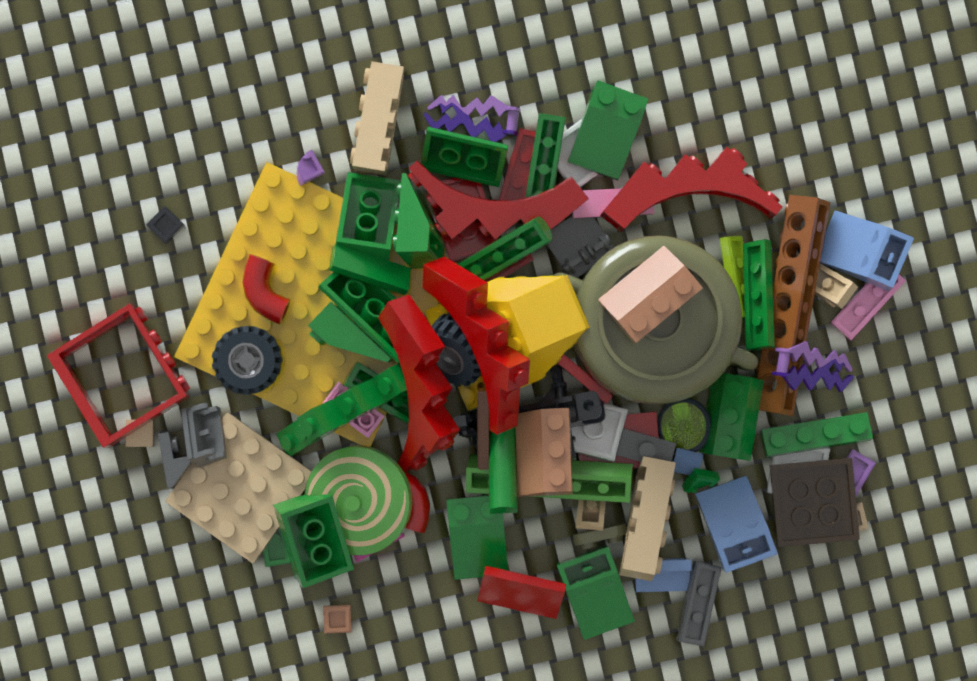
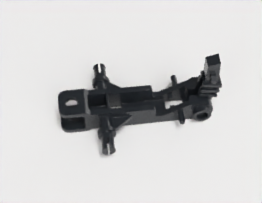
[454,367,606,459]

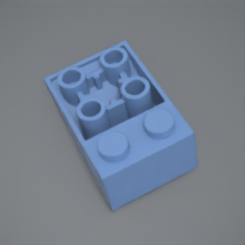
[820,211,914,292]
[695,476,778,573]

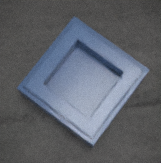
[672,448,703,475]

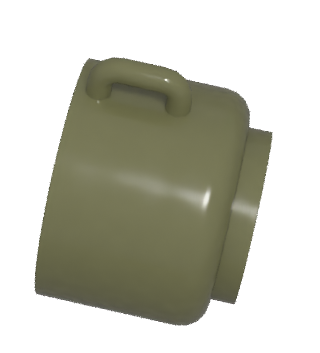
[553,235,758,404]

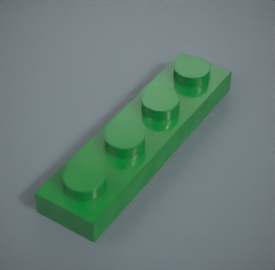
[743,239,775,351]
[760,412,873,458]

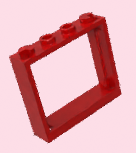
[46,303,191,449]

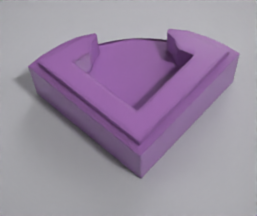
[296,150,325,186]

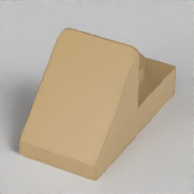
[815,264,858,309]
[576,500,606,531]

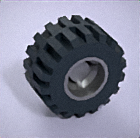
[432,312,481,387]
[212,326,283,395]

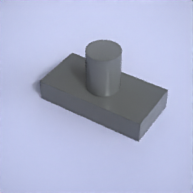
[616,428,676,462]

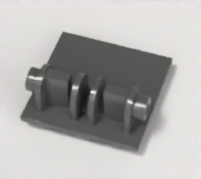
[547,216,614,278]

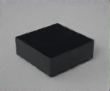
[146,206,185,244]

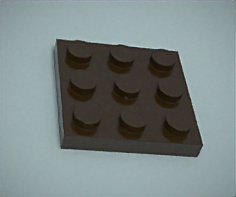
[769,458,860,547]

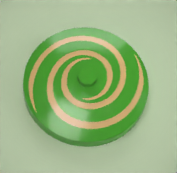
[304,445,412,555]

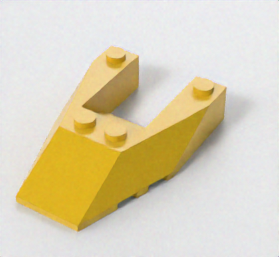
[425,275,590,411]

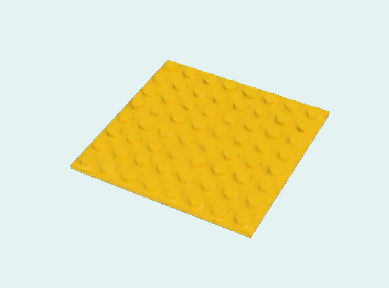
[174,162,458,447]

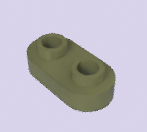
[573,523,627,550]

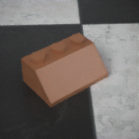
[598,246,703,344]
[515,408,573,497]

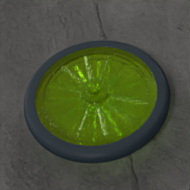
[657,398,711,453]

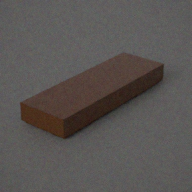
[477,382,489,470]

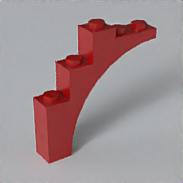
[600,147,783,233]
[408,160,589,239]
[422,256,530,435]
[378,295,460,472]

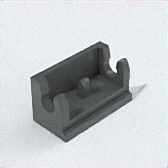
[181,403,227,466]

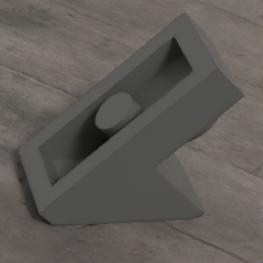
[158,432,192,488]

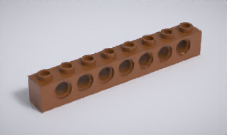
[756,195,831,416]

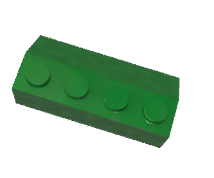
[318,272,400,363]

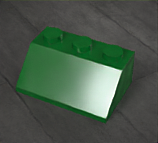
[421,127,509,187]
[699,373,764,461]
[273,494,354,588]

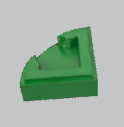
[682,468,720,493]

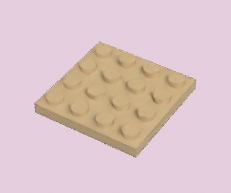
[165,412,312,564]

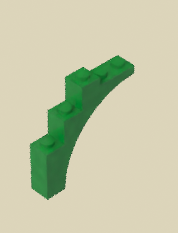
[276,363,407,457]

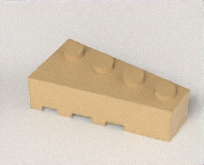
[350,62,405,176]
[619,456,676,581]

